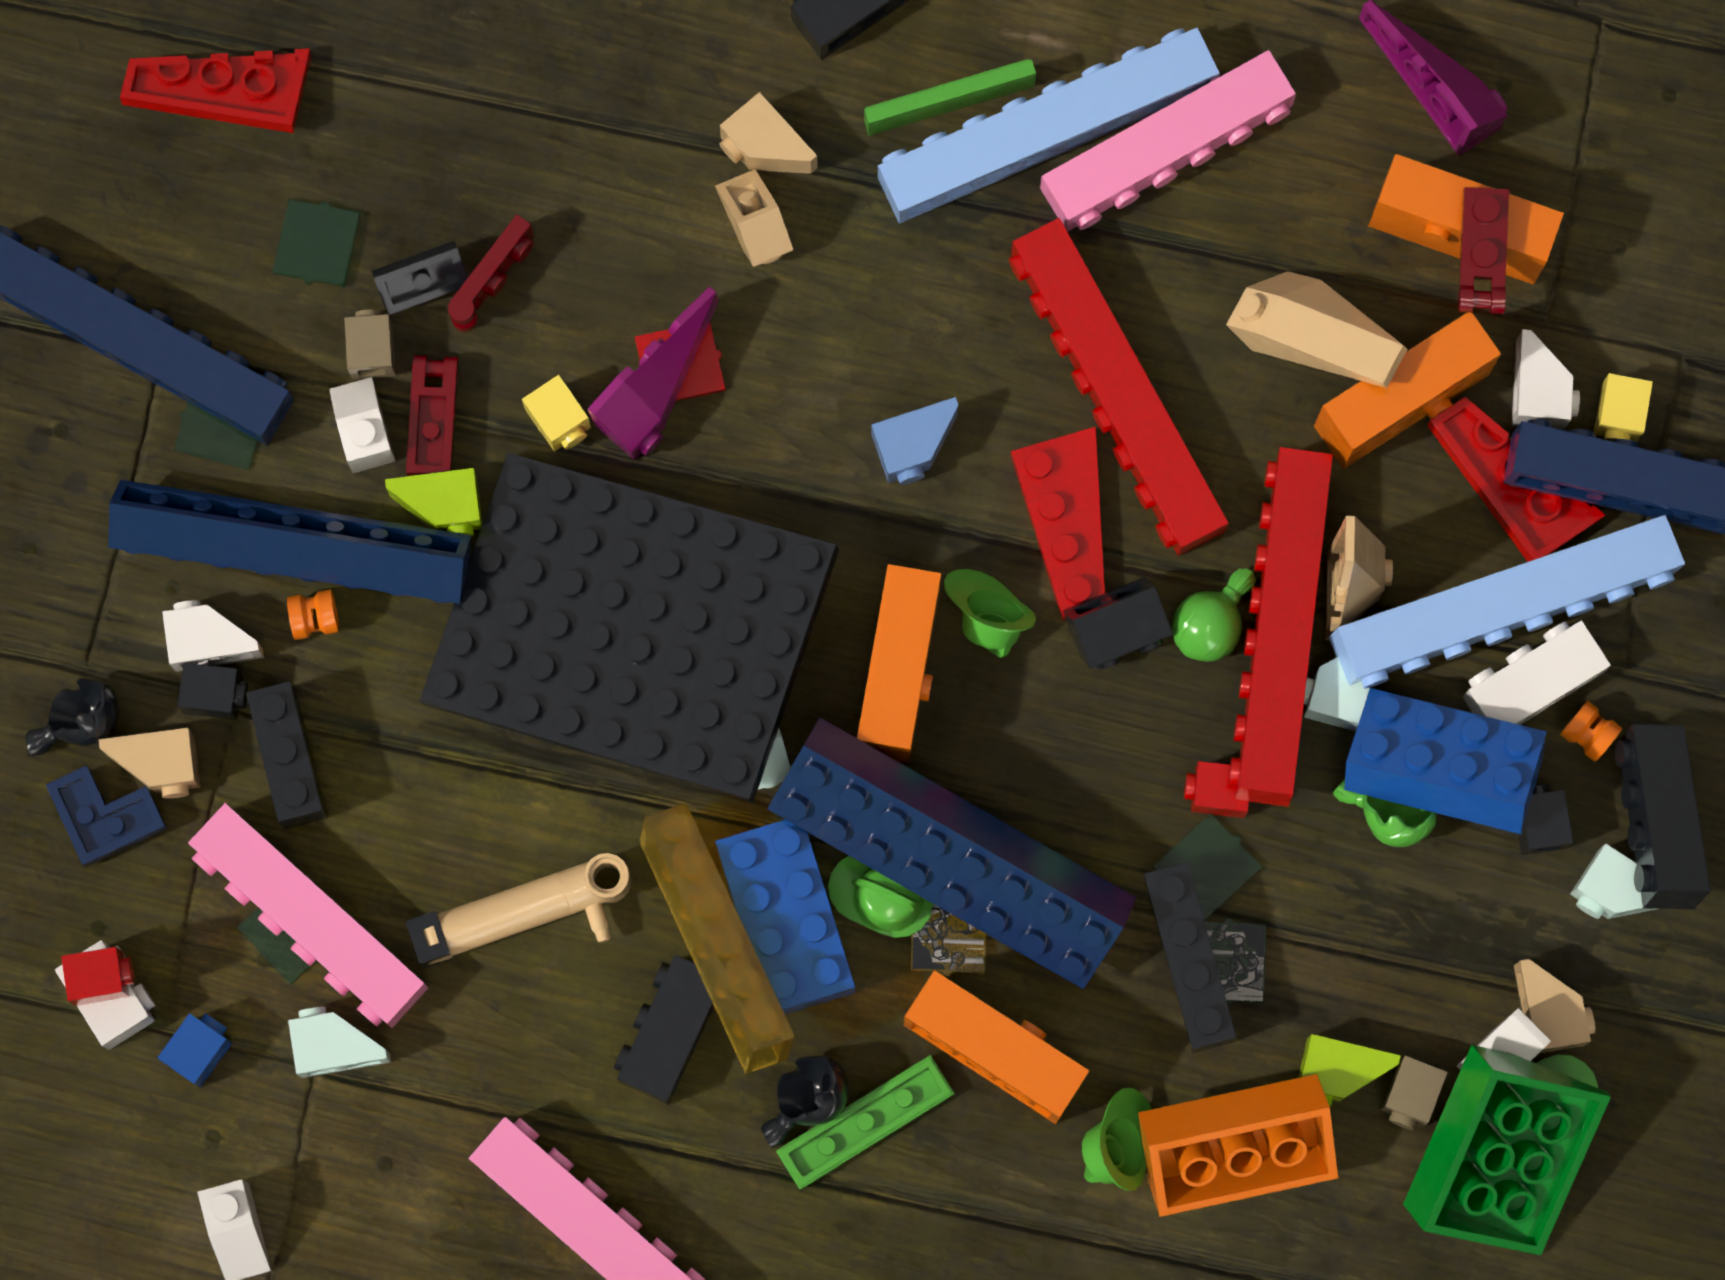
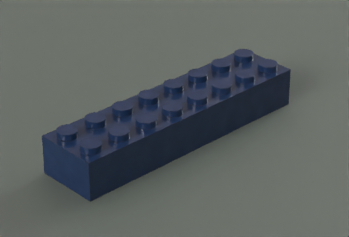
[767,717,1136,989]

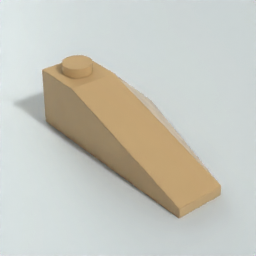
[1226,271,1408,388]
[1325,516,1393,640]

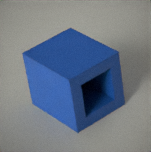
[157,1013,232,1088]

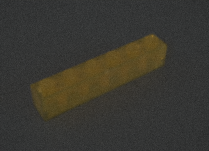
[639,803,795,1074]

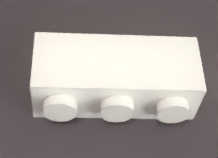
[1463,620,1611,725]

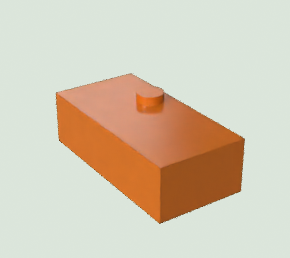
[1368,154,1564,285]
[1314,312,1501,470]
[857,564,941,764]
[903,970,1089,1124]
[1138,1074,1338,1217]

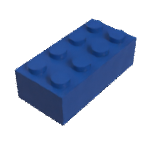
[1344,688,1547,834]
[715,819,855,1020]

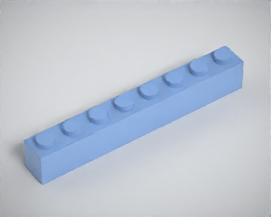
[878,27,1220,224]
[1329,515,1685,689]

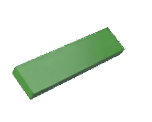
[864,59,1036,136]
[776,1055,955,1190]

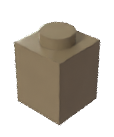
[344,309,396,380]
[1381,1056,1448,1130]

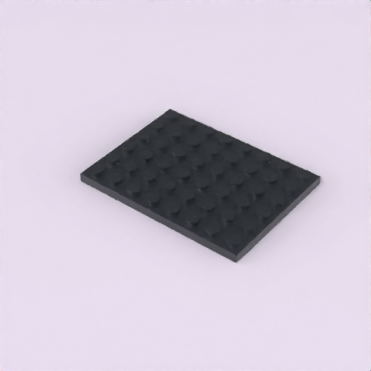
[419,453,840,803]

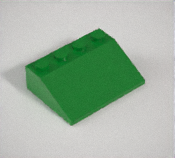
[1403,1045,1611,1255]

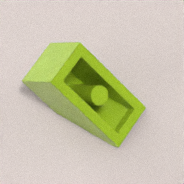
[385,468,483,536]
[1298,1034,1401,1107]

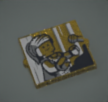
[910,904,986,977]

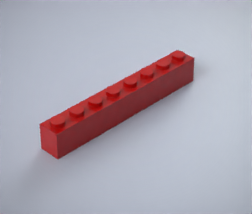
[1008,218,1228,557]
[1228,447,1333,807]

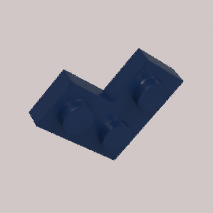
[46,765,167,867]

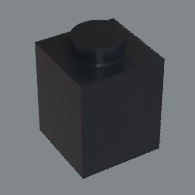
[177,663,249,720]
[1518,785,1573,855]

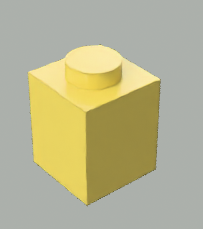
[1594,373,1653,442]
[522,375,591,452]

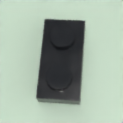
[371,241,468,315]

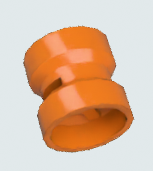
[287,589,340,640]
[1560,700,1623,763]

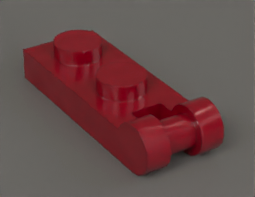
[1458,187,1509,314]
[448,214,534,332]
[406,355,459,476]

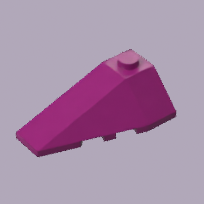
[1359,0,1508,156]
[588,286,719,460]

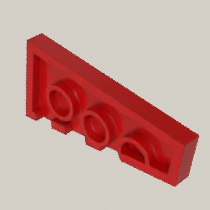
[120,48,312,133]
[1427,397,1605,562]
[1010,427,1105,621]

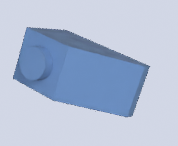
[871,397,958,485]

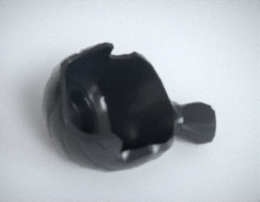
[26,678,119,756]
[761,1056,848,1148]

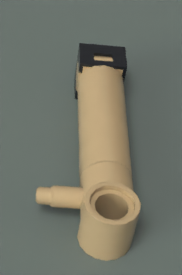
[405,853,631,969]

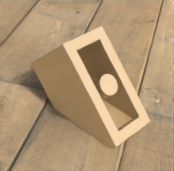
[719,92,818,174]
[715,169,793,267]
[99,728,200,799]
[1514,959,1595,1053]

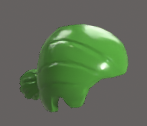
[1172,568,1256,662]
[1333,779,1437,847]

